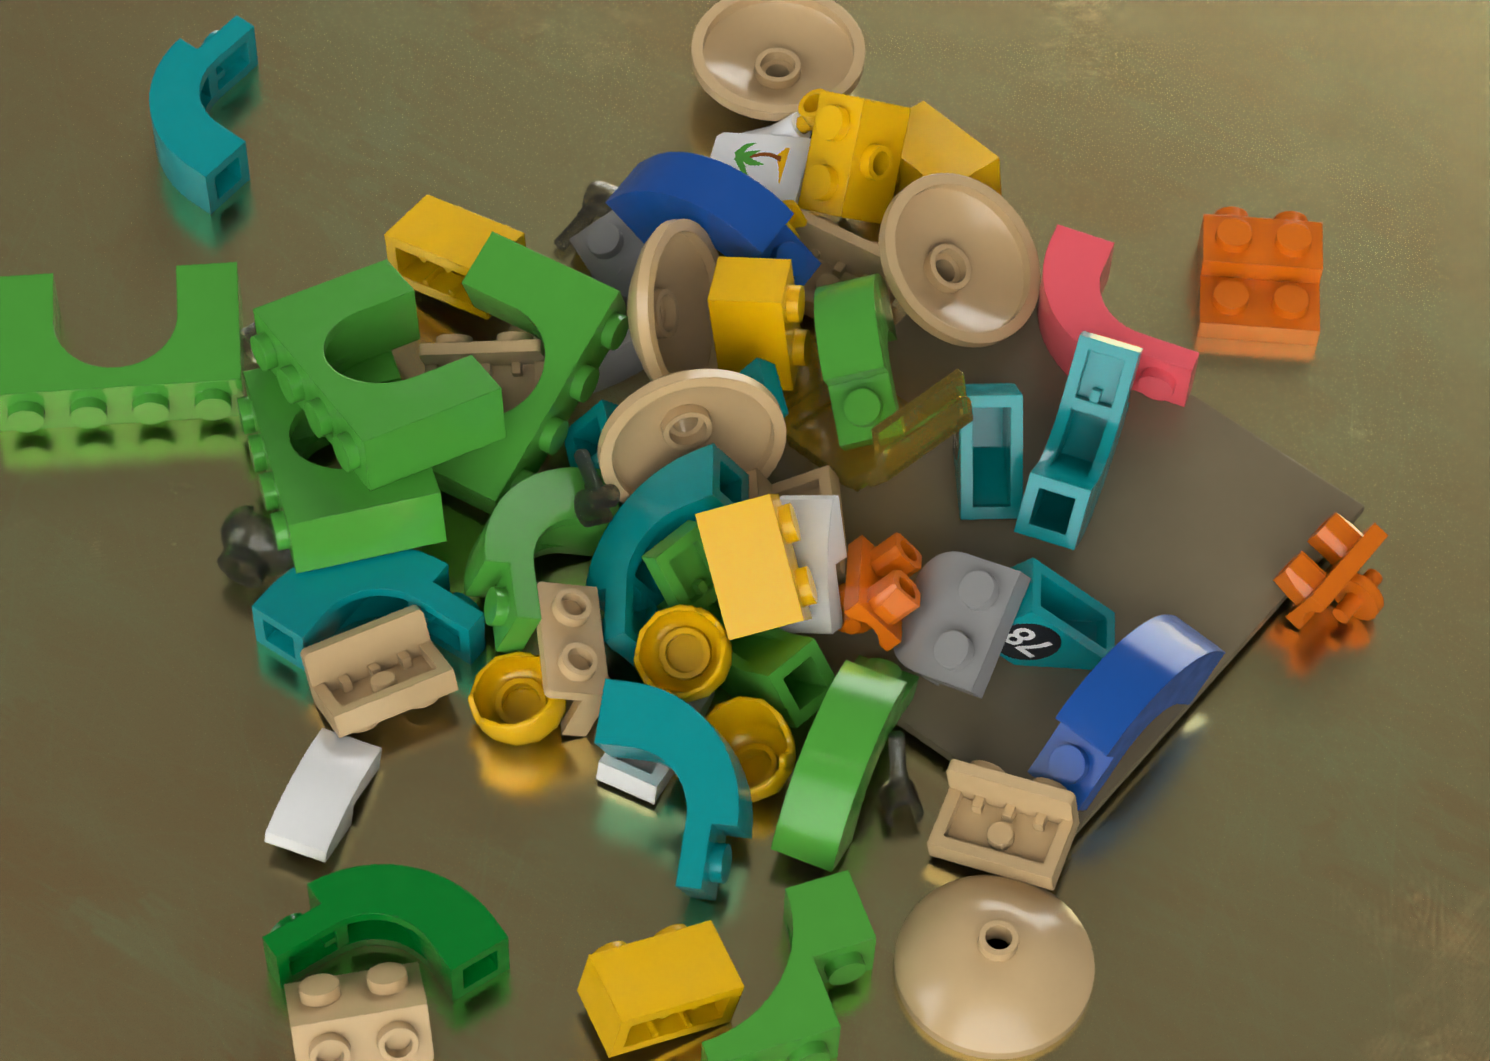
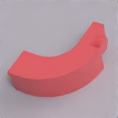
[1037,224,1199,407]

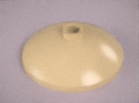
[691,0,866,122]
[879,173,1041,348]
[626,219,719,381]
[597,368,787,504]
[893,874,1095,1059]

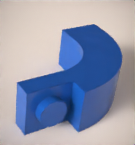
[605,152,822,286]
[1027,614,1225,811]

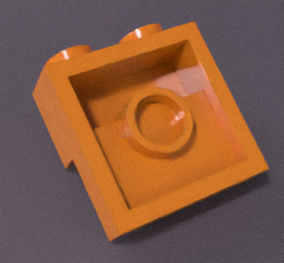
[1197,206,1323,346]

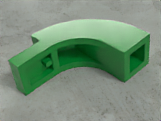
[262,864,510,1002]

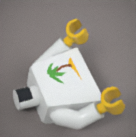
[710,88,826,238]

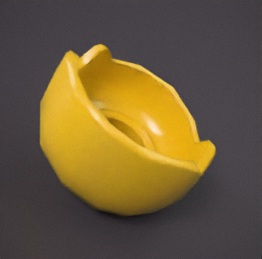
[633,604,732,703]
[468,651,567,747]
[705,696,796,803]

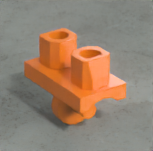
[1273,512,1389,630]
[838,532,922,652]

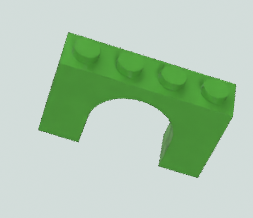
[432,231,629,514]
[250,259,506,491]
[0,262,245,433]
[236,350,447,574]

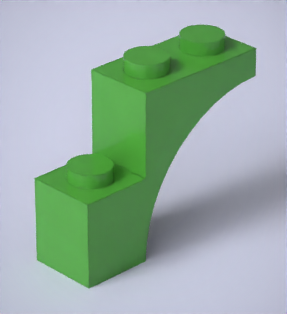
[701,870,876,1061]

